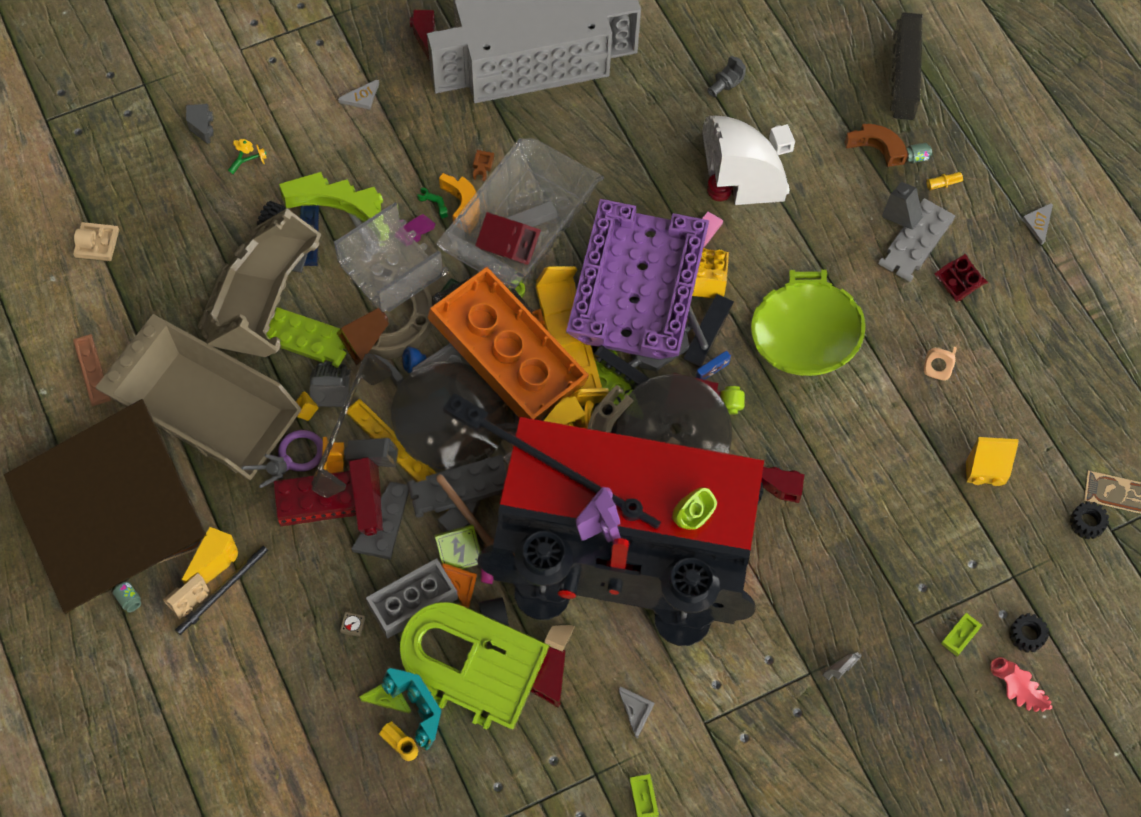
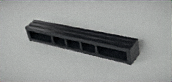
[594,345,669,404]

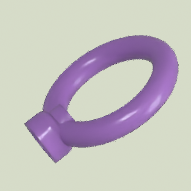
[278,430,323,471]

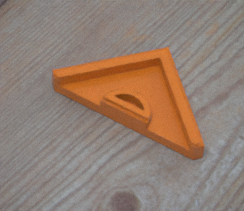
[441,563,477,608]

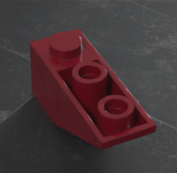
[761,467,805,503]

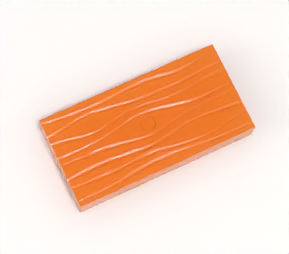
[427,267,589,420]

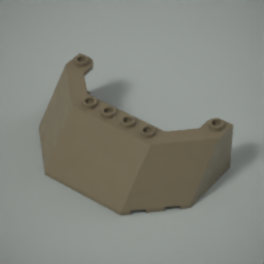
[198,208,321,357]

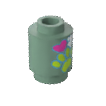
[906,143,932,163]
[113,582,141,612]

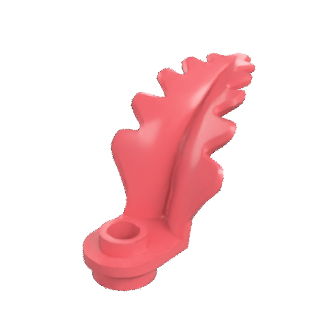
[990,657,1052,712]

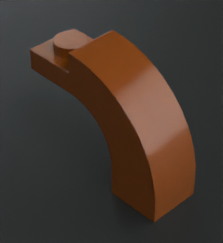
[844,124,908,167]

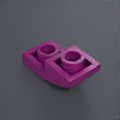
[394,214,435,247]

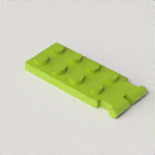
[266,307,347,368]

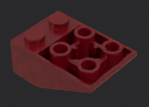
[475,212,541,265]

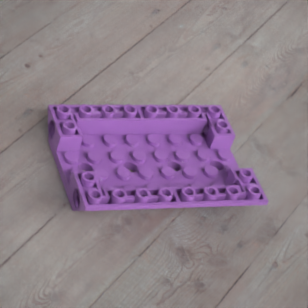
[566,199,709,359]

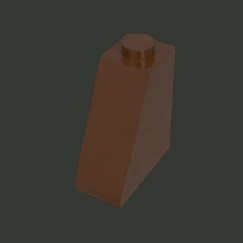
[337,308,389,366]

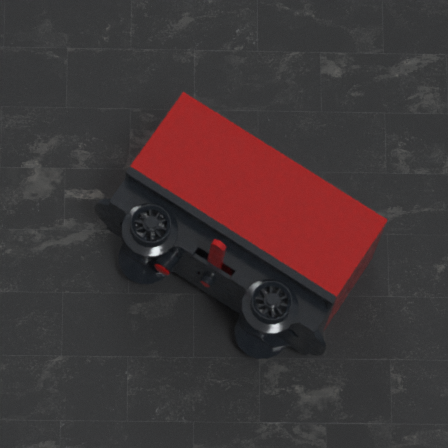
[477,417,764,646]

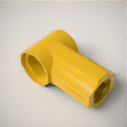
[379,721,418,761]

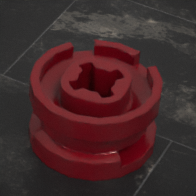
[707,174,733,202]

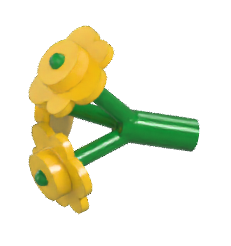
[228,139,267,174]

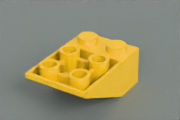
[692,248,729,299]

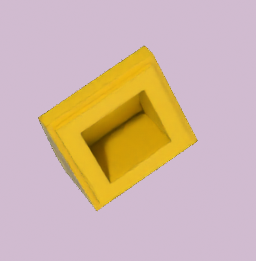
[296,392,318,421]

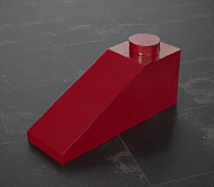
[410,10,435,62]

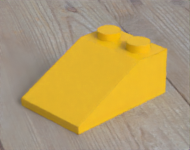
[544,396,586,428]
[966,437,1018,486]
[182,527,238,585]

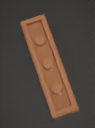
[73,334,111,406]

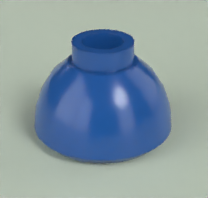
[403,347,427,373]

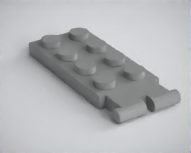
[878,198,955,282]

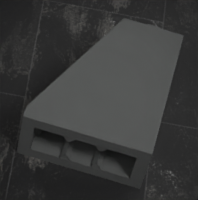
[882,182,923,229]
[344,438,398,467]

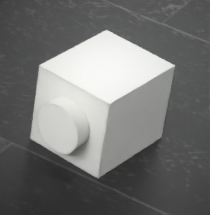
[769,124,795,155]

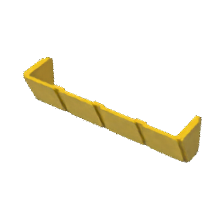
[535,266,609,407]

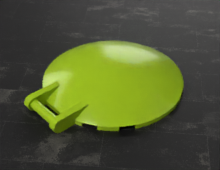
[751,269,865,376]

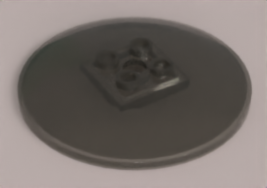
[616,374,732,454]

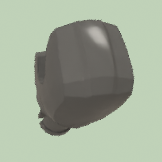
[707,56,746,97]

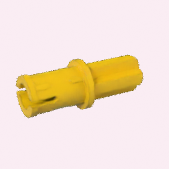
[926,172,963,190]

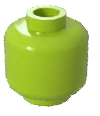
[720,386,745,415]

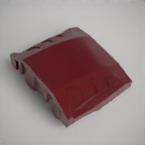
[934,254,988,303]

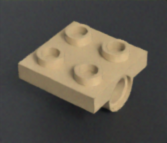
[73,222,119,261]
[163,573,210,620]

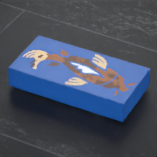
[696,351,731,380]

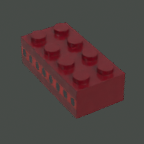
[274,471,356,527]

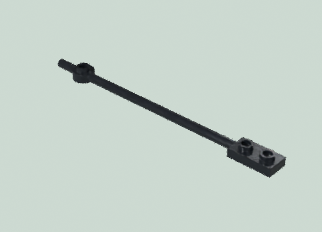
[443,393,661,529]

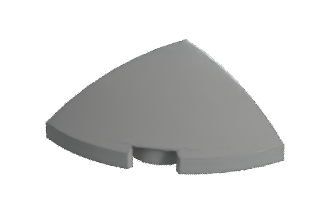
[823,652,862,680]

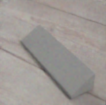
[507,201,558,227]

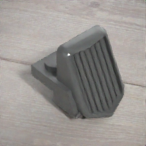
[310,361,351,407]

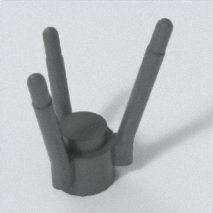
[241,454,287,488]

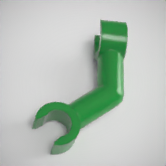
[417,188,448,219]

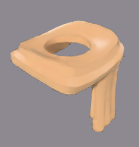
[924,347,957,380]

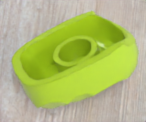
[672,488,717,529]

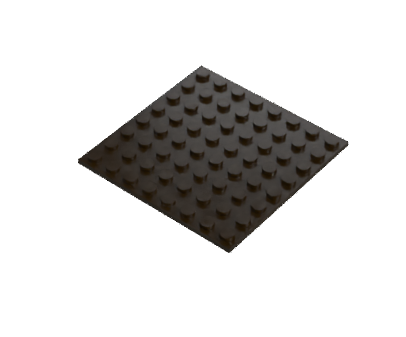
[4,399,207,614]

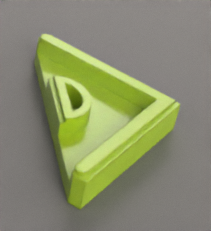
[359,684,411,713]

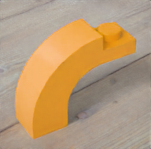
[439,173,479,233]

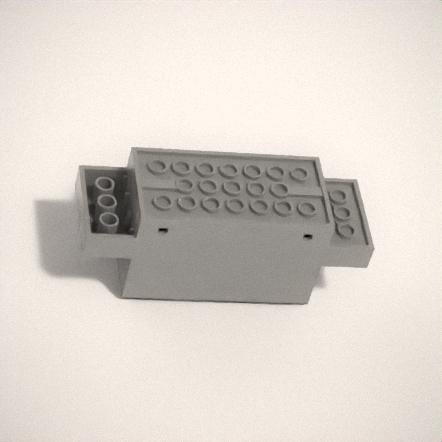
[427,0,641,103]

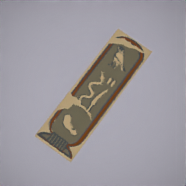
[1084,470,1141,514]

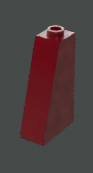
[349,458,383,536]

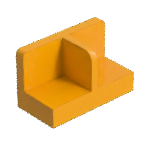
[322,437,345,474]

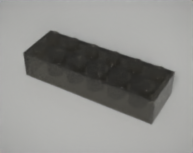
[890,12,923,120]

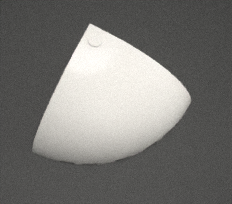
[702,116,789,205]

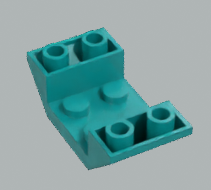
[382,668,442,750]

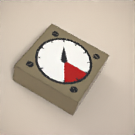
[340,612,365,637]

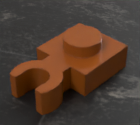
[473,150,495,181]

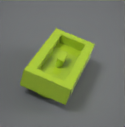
[941,613,982,657]
[629,774,659,817]

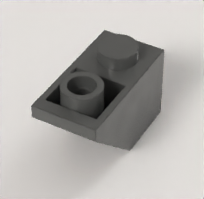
[186,104,214,144]

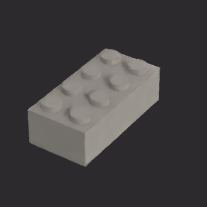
[366,558,458,639]

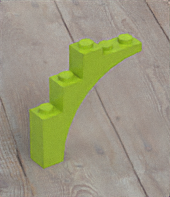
[279,172,389,243]

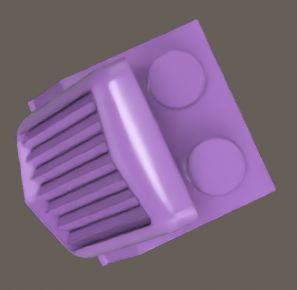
[576,487,621,543]

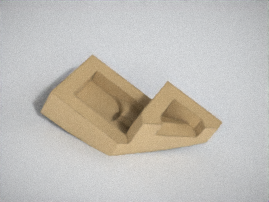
[545,625,575,652]

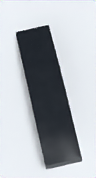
[684,294,734,367]

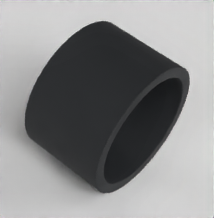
[478,597,509,626]

